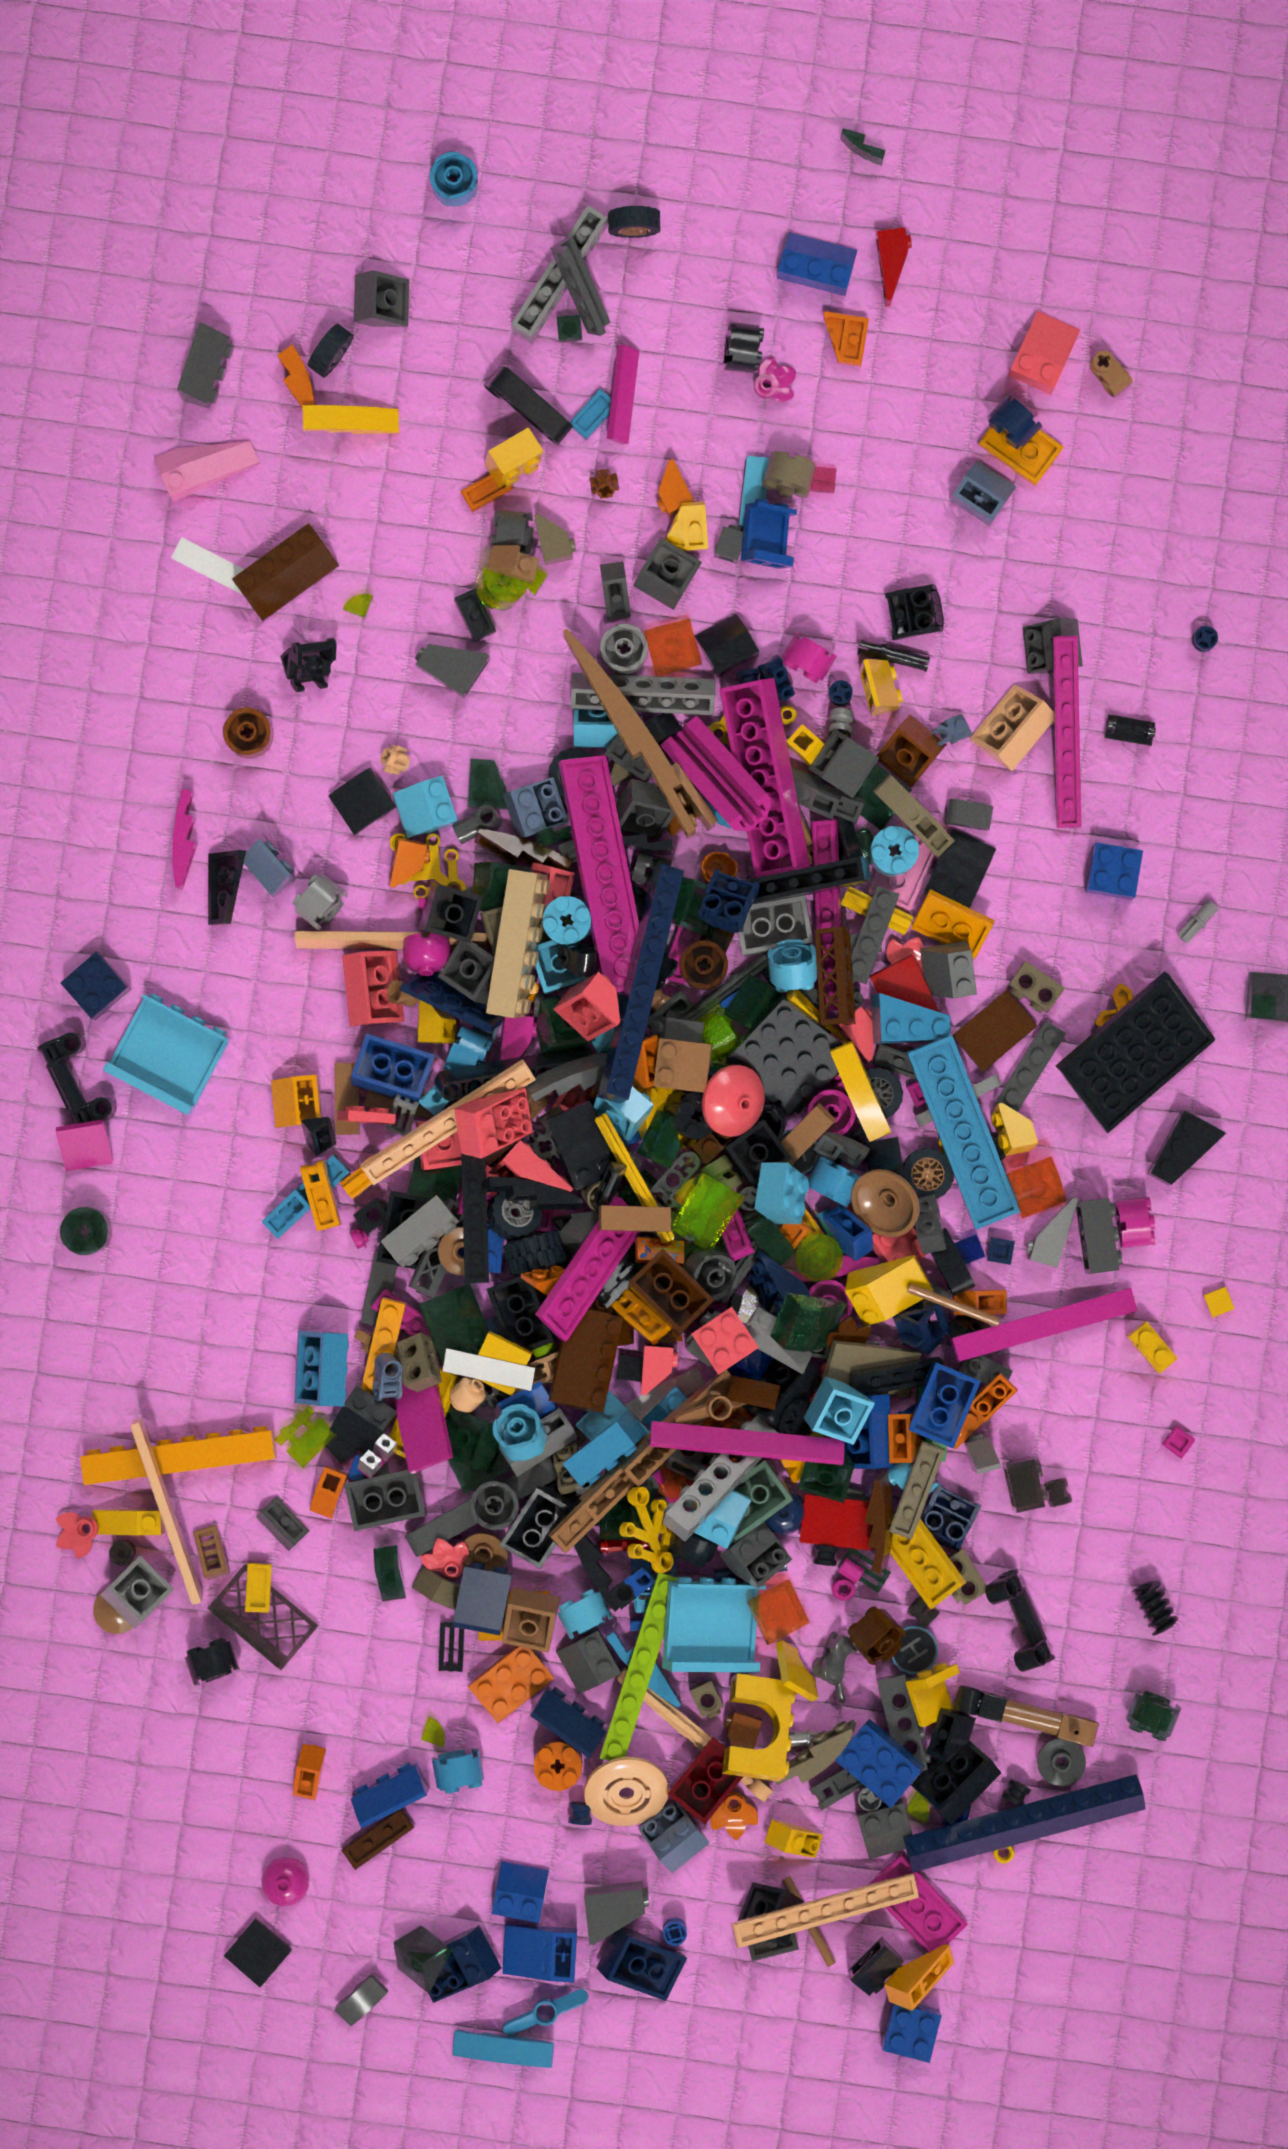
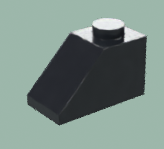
[644,713,683,745]
[926,1708,976,1762]

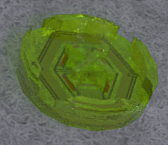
[795,1234,843,1282]

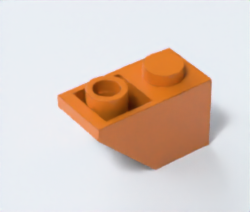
[309,1465,349,1519]

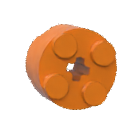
[534,1738,583,1791]

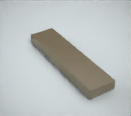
[889,1440,945,1540]

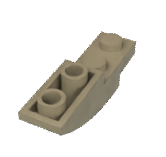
[873,774,955,857]
[774,1720,856,1785]

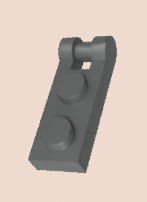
[809,1768,864,1810]

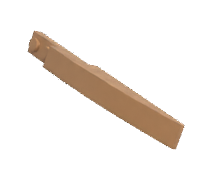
[563,629,698,839]
[548,1369,733,1553]

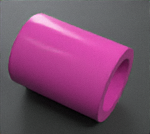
[837,1558,865,1584]

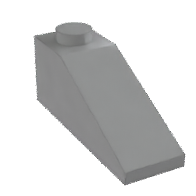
[1025,1198,1078,1268]
[745,1307,812,1374]
[964,1433,1001,1474]

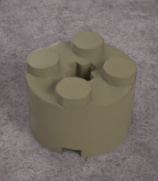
[762,451,816,498]

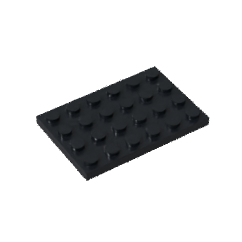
[1055,971,1216,1133]

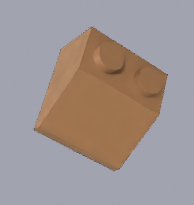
[653,1038,712,1093]
[502,1587,560,1653]

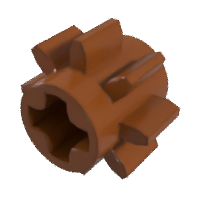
[589,469,619,499]

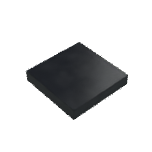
[224,1918,292,1987]

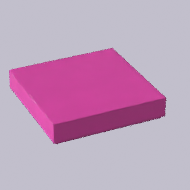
[56,1119,113,1171]

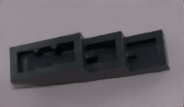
[482,1176,583,1210]
[574,1535,619,1612]

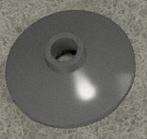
[1037,1738,1086,1786]

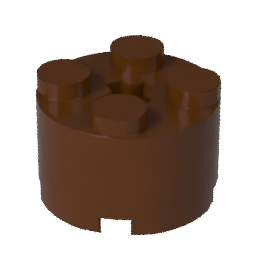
[680,941,728,990]
[848,1606,906,1665]

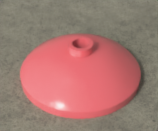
[702,1065,765,1137]

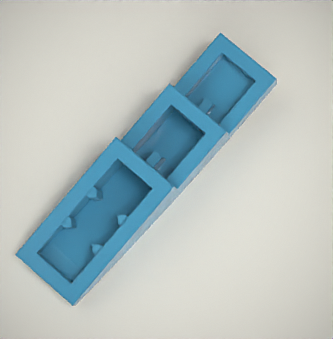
[261,1154,351,1239]
[606,1630,681,1707]
[452,2030,555,2068]

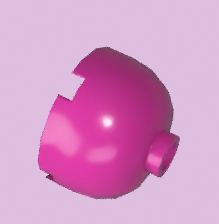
[403,933,451,976]
[261,1857,310,1906]

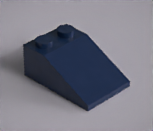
[596,1927,687,2001]

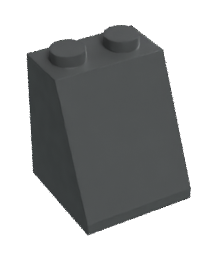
[584,1881,649,1945]

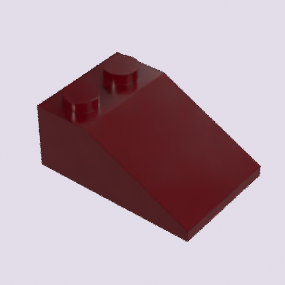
[667,1737,743,1825]

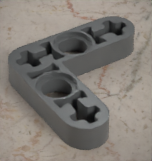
[649,1151,703,1241]

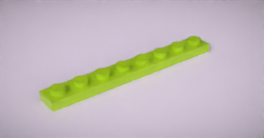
[600,1573,677,1761]

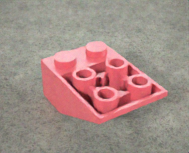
[454,1088,533,1159]
[488,1140,573,1193]

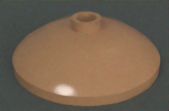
[851,1169,920,1237]

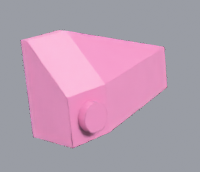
[154,441,260,502]

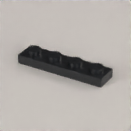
[850,1356,943,1395]

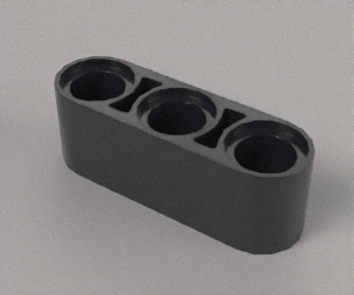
[931,1227,975,1297]

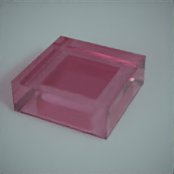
[811,467,837,494]

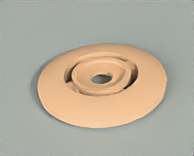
[584,1757,669,1826]

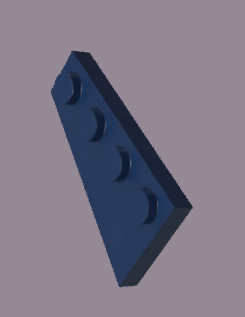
[400,972,504,1033]

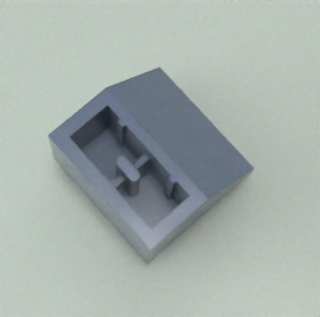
[950,461,1016,527]
[502,777,569,838]
[244,838,295,898]
[638,1799,710,1873]

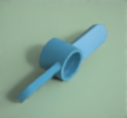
[502,1989,589,2035]

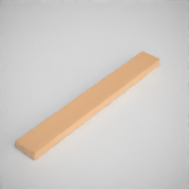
[295,931,488,950]
[360,1059,536,1186]
[130,1417,203,1605]
[731,1873,919,1948]

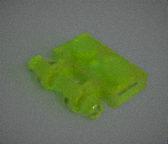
[274,1405,336,1468]

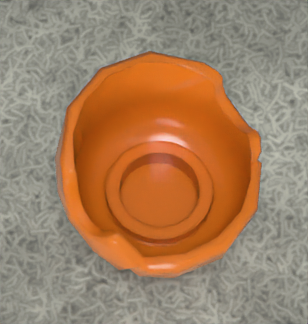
[700,852,738,883]

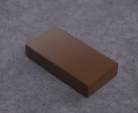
[728,1376,780,1410]

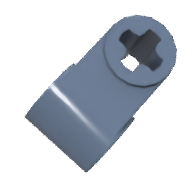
[373,1352,403,1401]

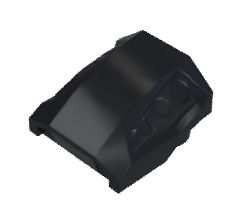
[885,584,944,641]

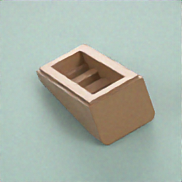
[193,1525,230,1580]

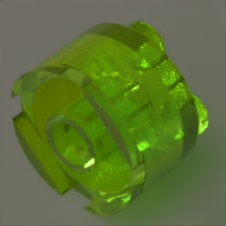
[476,563,529,611]
[696,1007,740,1062]

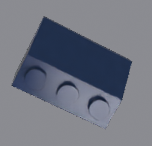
[530,1686,607,1758]

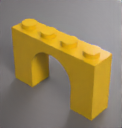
[722,1673,796,1782]

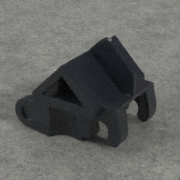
[280,637,337,692]

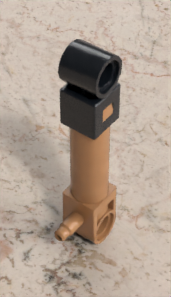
[953,1685,1099,1747]

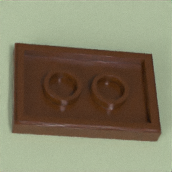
[952,990,1037,1072]

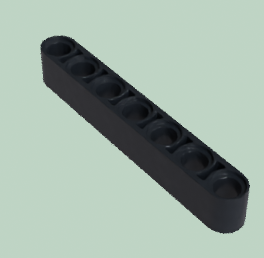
[434,1046,594,1101]

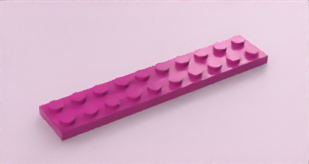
[558,755,639,994]

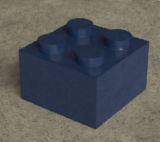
[60,951,131,1021]

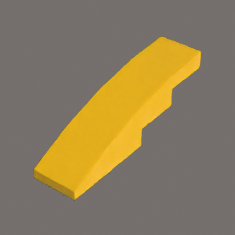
[302,405,399,434]
[830,1041,892,1142]

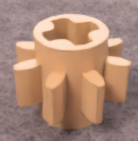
[380,744,410,775]

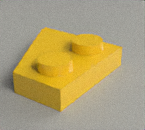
[665,501,708,551]

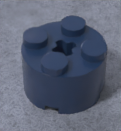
[988,394,1043,450]

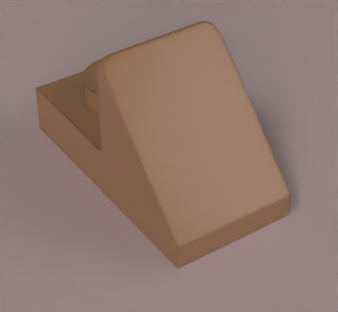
[486,545,539,583]

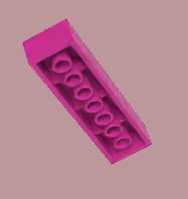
[719,678,810,878]

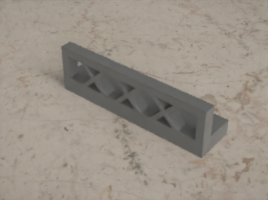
[550,237,611,336]
[408,1198,463,1298]

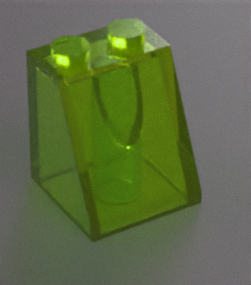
[671,1173,745,1250]

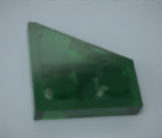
[467,759,507,810]

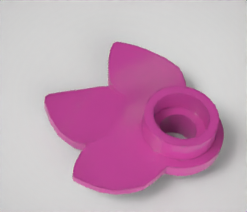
[754,357,796,402]

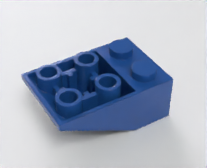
[503,1924,577,1982]

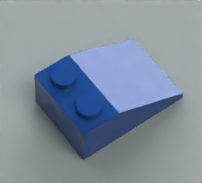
[908,1361,981,1448]

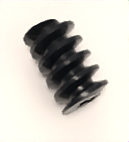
[1131,1581,1178,1636]

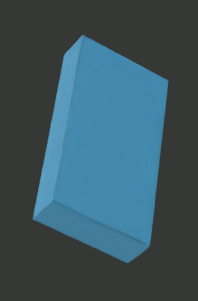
[570,388,611,440]

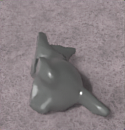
[812,1631,858,1703]

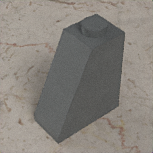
[415,644,491,698]

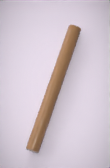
[907,1283,1000,1327]
[782,1876,836,1967]

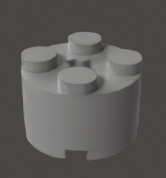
[600,624,648,675]
[292,874,348,930]

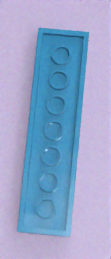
[906,1034,1020,1230]

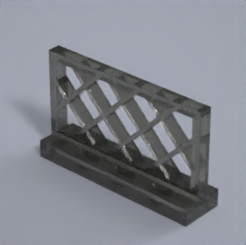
[207,1564,318,1671]

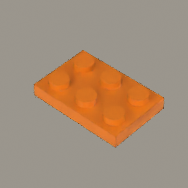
[467,1646,554,1723]

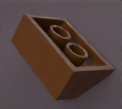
[627,1249,714,1337]

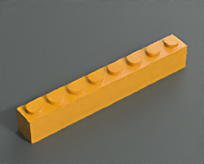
[80,1425,277,1485]

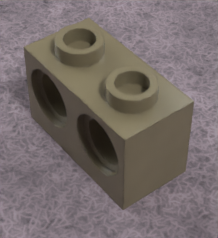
[1007,961,1065,1014]
[397,1333,442,1392]
[948,1547,986,1605]

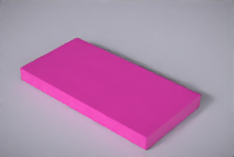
[393,1373,453,1474]
[868,1853,968,1953]

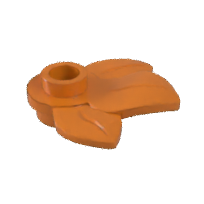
[710,1791,758,1840]

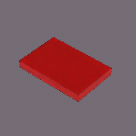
[869,955,939,1012]
[799,1494,873,1551]

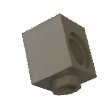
[689,1678,724,1719]

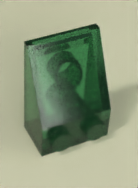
[770,1293,847,1352]
[445,1407,499,1473]

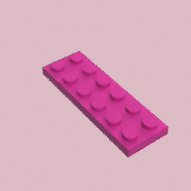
[536,1196,640,1342]

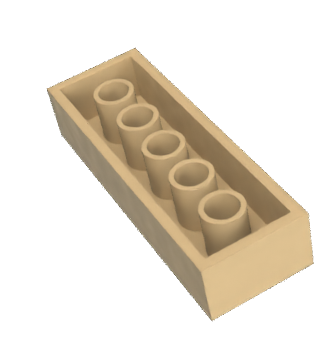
[486,869,550,1018]

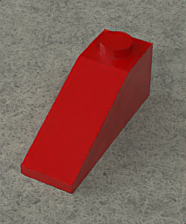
[875,227,912,307]

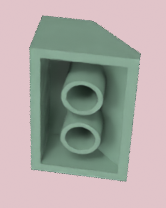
[733,1460,794,1542]

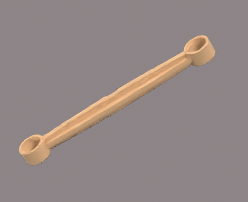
[616,1667,774,1802]

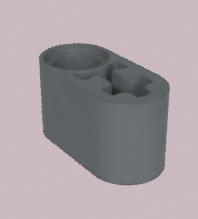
[945,799,994,831]

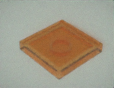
[644,618,702,677]
[746,1579,810,1645]

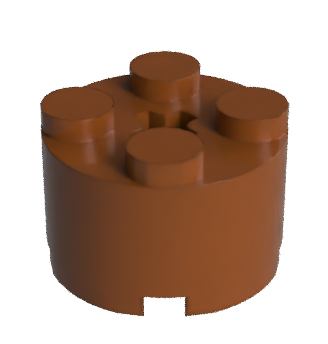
[223,707,273,759]

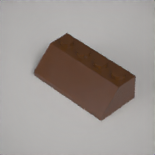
[232,523,339,622]
[548,1310,623,1413]

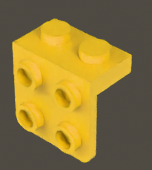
[905,1662,960,1727]

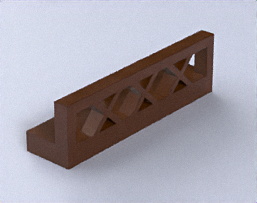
[815,926,856,1026]

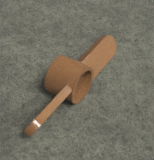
[674,1394,746,1425]

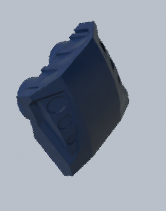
[698,869,760,933]
[920,1484,981,1551]

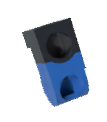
[608,1566,656,1610]

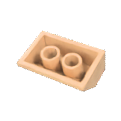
[970,684,1054,771]

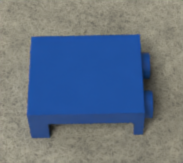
[741,499,797,569]

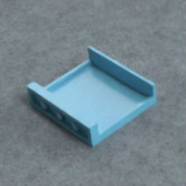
[103,993,230,1116]
[662,1577,766,1673]

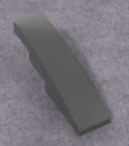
[525,1052,608,1102]

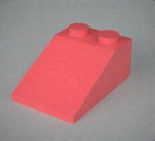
[1008,311,1080,395]

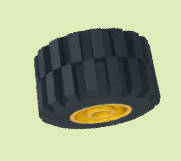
[503,1230,568,1276]

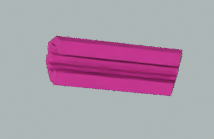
[659,715,771,831]

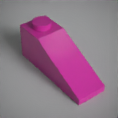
[500,1016,538,1060]

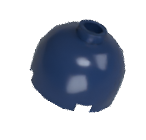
[764,1488,804,1535]

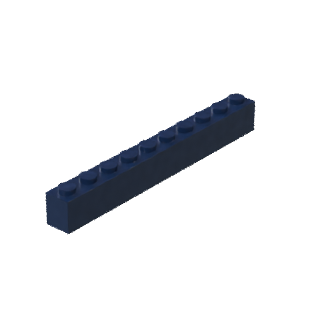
[597,864,684,1104]
[903,1774,1146,1873]

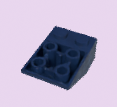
[747,1251,815,1331]
[411,1925,501,2003]

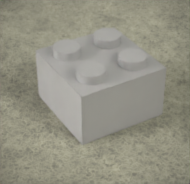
[101,1555,174,1629]

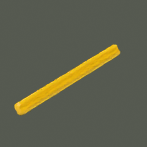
[595,1113,675,1243]

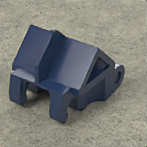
[893,1299,950,1355]

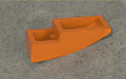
[277,344,316,409]

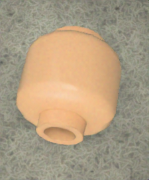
[450,1377,486,1412]

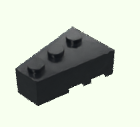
[1147,1110,1226,1185]

